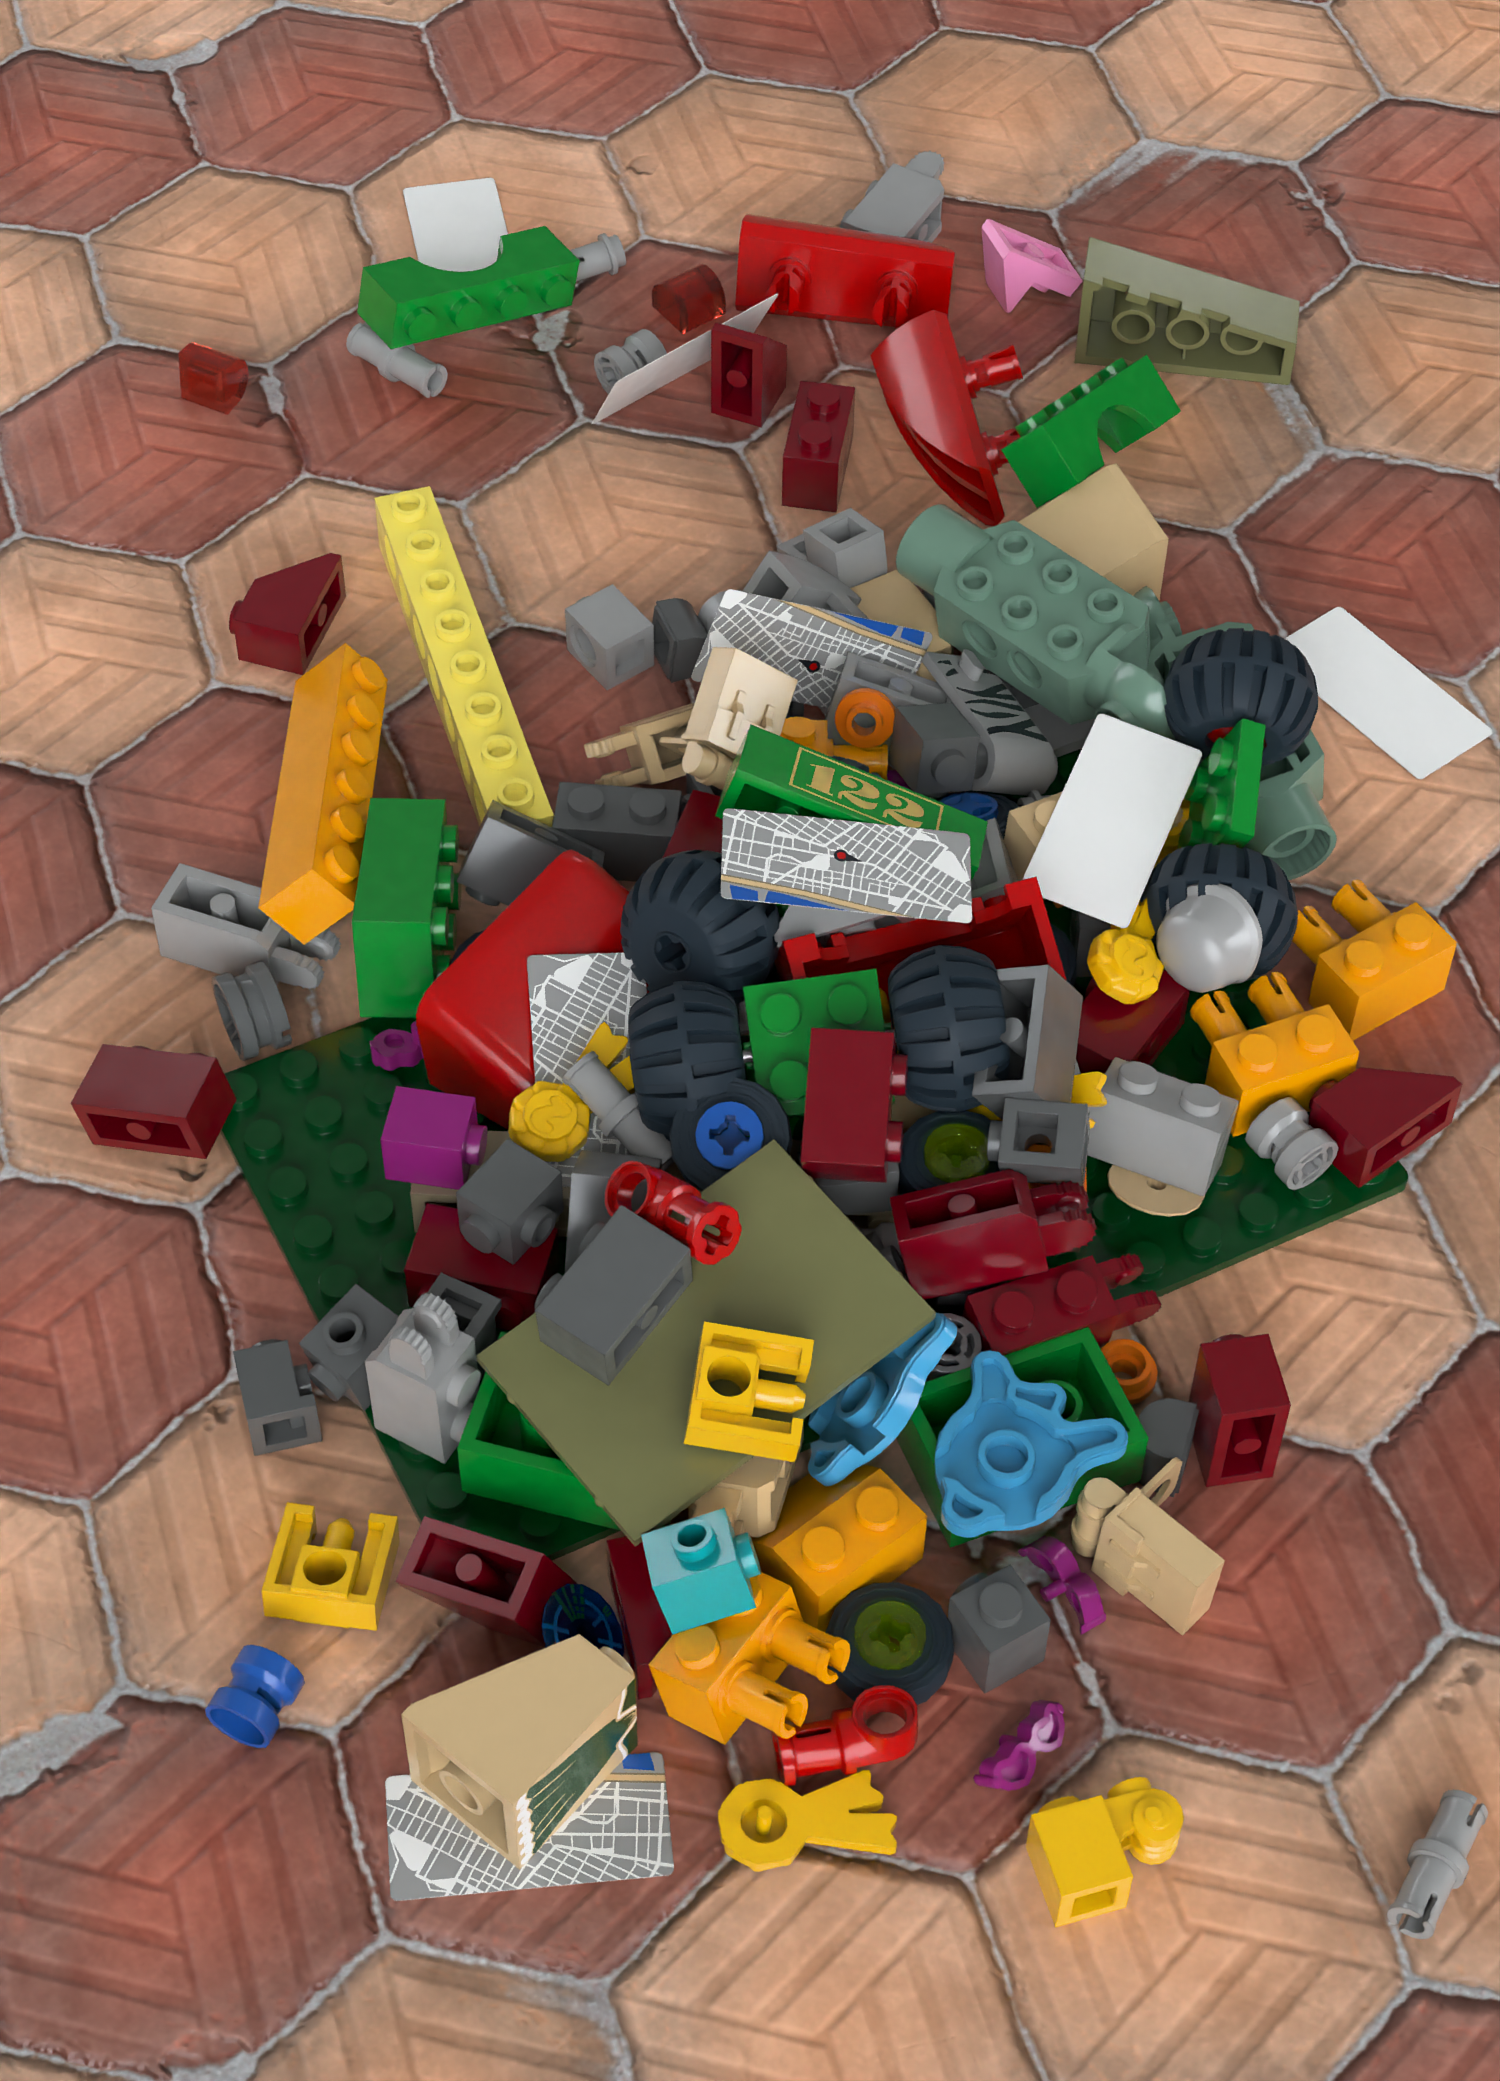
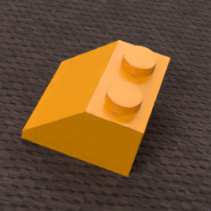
[751,1465,927,1632]

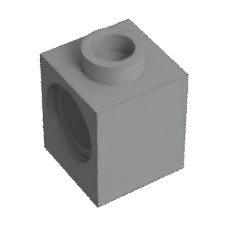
[565,584,654,690]

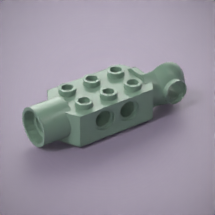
[896,504,1176,741]
[1133,586,1337,880]

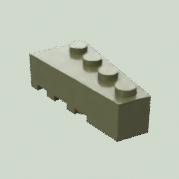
[1074,237,1300,385]

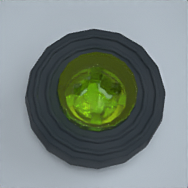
[898,1111,999,1194]
[826,1582,954,1705]

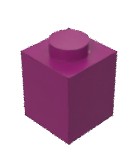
[380,1086,488,1190]

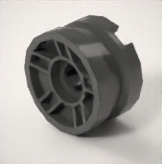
[212,961,292,1061]

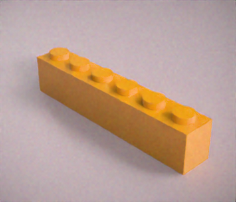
[258,643,388,945]

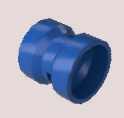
[205,1645,305,1748]

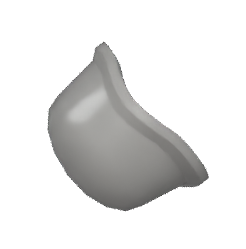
[1156,883,1263,993]

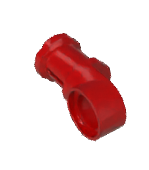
[605,1160,742,1265]
[771,1685,918,1787]

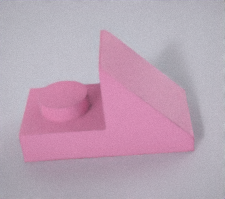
[982,219,1083,313]

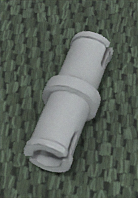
[346,322,448,398]
[562,1051,675,1171]
[1387,1790,1488,1939]

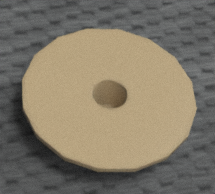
[1107,1165,1205,1217]

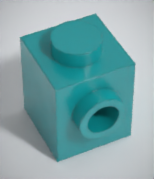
[641,1508,761,1635]

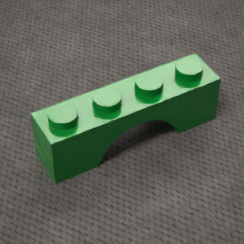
[357,226,580,349]
[1001,354,1181,508]

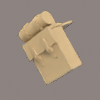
[659,647,798,790]
[1070,1457,1225,1636]

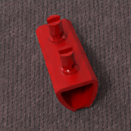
[735,214,955,329]
[870,310,1023,526]

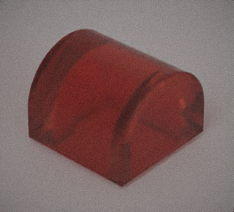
[652,264,726,334]
[178,342,248,415]

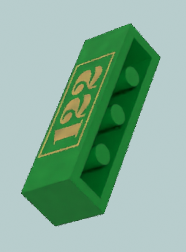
[715,725,988,881]

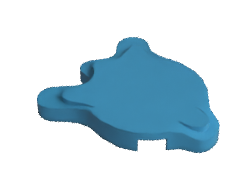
[808,1313,957,1486]
[934,1350,1128,1538]

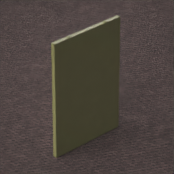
[476,1139,936,1547]

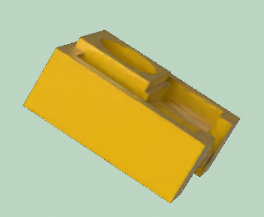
[684,1321,814,1462]
[261,1502,400,1631]

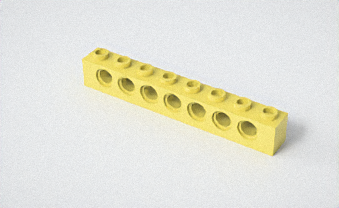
[374,486,554,827]

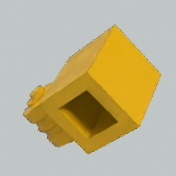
[1025,1777,1184,1927]

